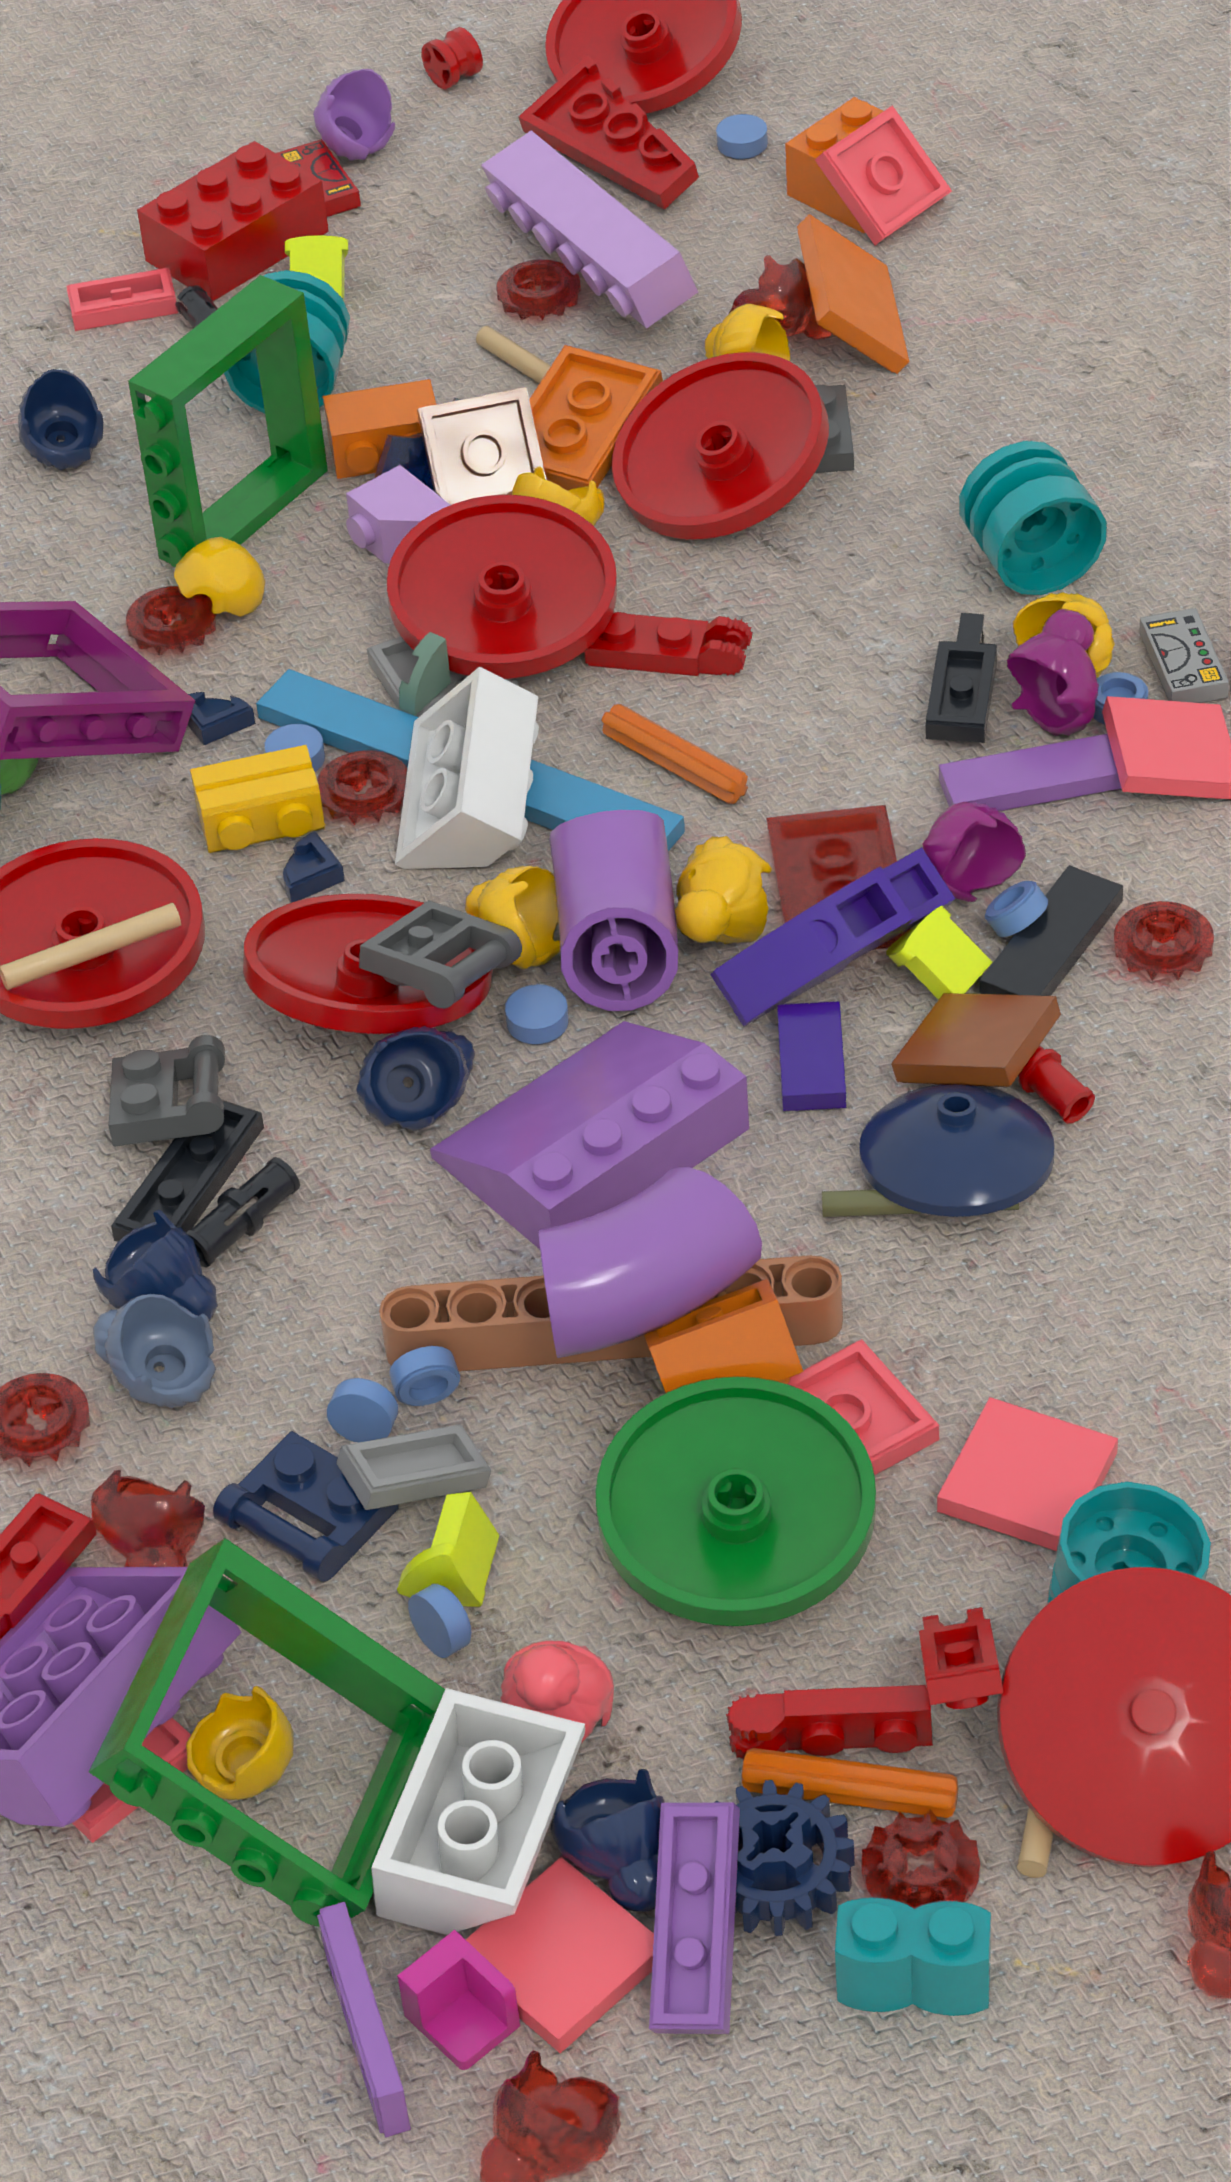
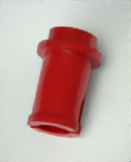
[1018,1046,1095,1124]

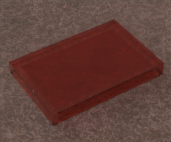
[766,805,911,950]

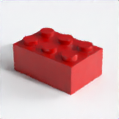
[137,141,329,302]

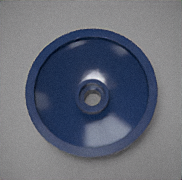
[859,1084,1055,1217]

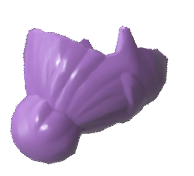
[313,69,395,161]

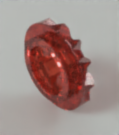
[496,259,581,321]
[126,586,217,655]
[317,750,408,825]
[1114,901,1214,981]
[0,1373,90,1467]
[862,1809,981,1909]

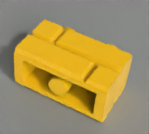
[190,745,325,853]

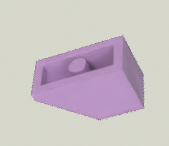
[346,465,450,564]

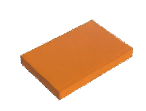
[797,214,910,374]
[529,345,663,491]

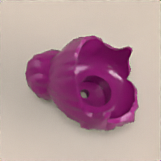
[1007,609,1099,737]
[922,802,1026,902]

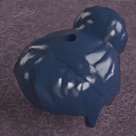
[18,369,104,471]
[356,1026,475,1131]
[93,1209,218,1322]
[550,1769,665,1912]

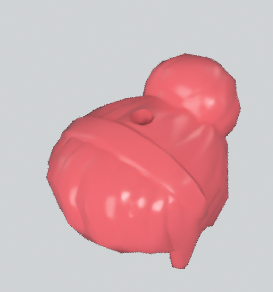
[500,1641,614,1743]

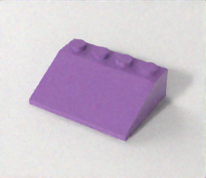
[430,1021,749,1249]
[0,1567,242,1827]

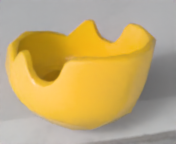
[174,537,265,617]
[186,1686,294,1800]

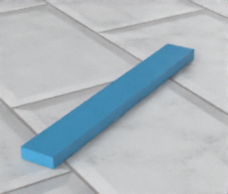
[256,669,685,851]

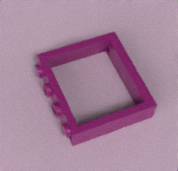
[0,601,196,760]

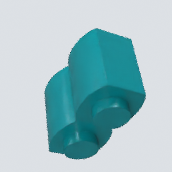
[835,1898,991,2016]

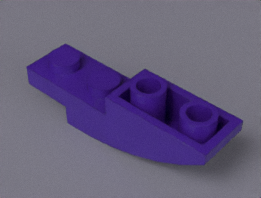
[710,847,955,1027]

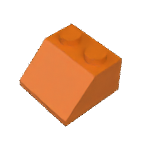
[785,97,883,234]

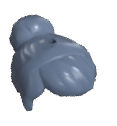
[93,1294,216,1408]

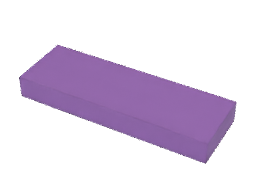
[939,734,1121,811]
[649,1802,740,2034]
[317,1902,411,2138]

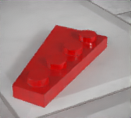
[518,54,699,210]

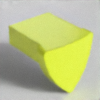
[285,235,348,300]
[886,906,992,1000]
[397,1492,499,1607]

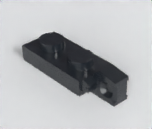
[925,613,997,743]

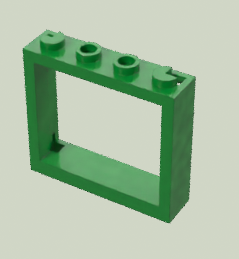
[128,275,328,567]
[89,1538,445,1927]

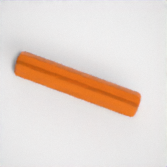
[601,704,748,804]
[741,1748,959,1818]

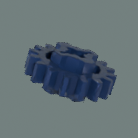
[714,1780,855,1936]

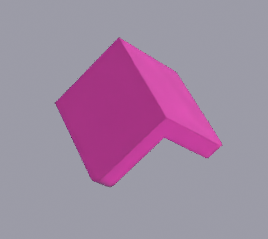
[397,1930,520,2070]

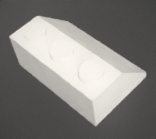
[395,667,539,869]
[371,1688,585,1935]

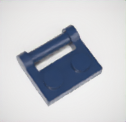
[213,1431,399,1582]

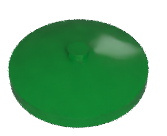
[595,1377,876,1626]

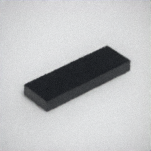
[980,865,1123,996]
[111,1100,264,1242]

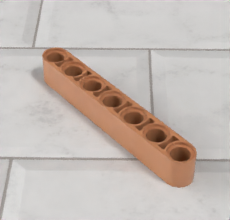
[379,1255,843,1371]

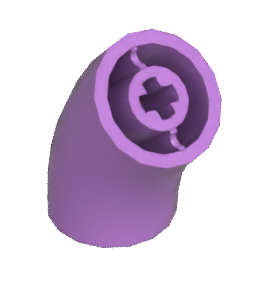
[549,810,678,1011]
[538,1166,762,1358]

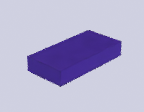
[777,1001,847,1111]

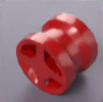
[421,27,483,89]

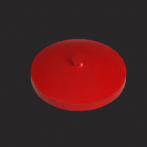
[545,0,742,114]
[612,352,829,539]
[387,495,617,679]
[0,838,205,1029]
[243,893,492,1034]
[997,1567,1231,1867]

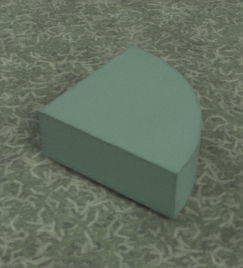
[399,632,451,716]

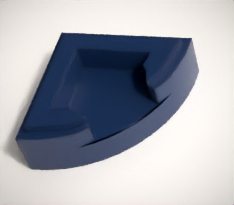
[188,692,256,745]
[283,831,345,903]

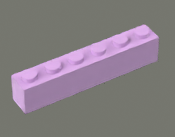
[481,130,698,329]

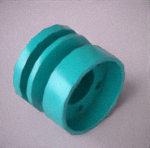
[224,270,350,414]
[959,441,1107,595]
[1047,1481,1211,1604]

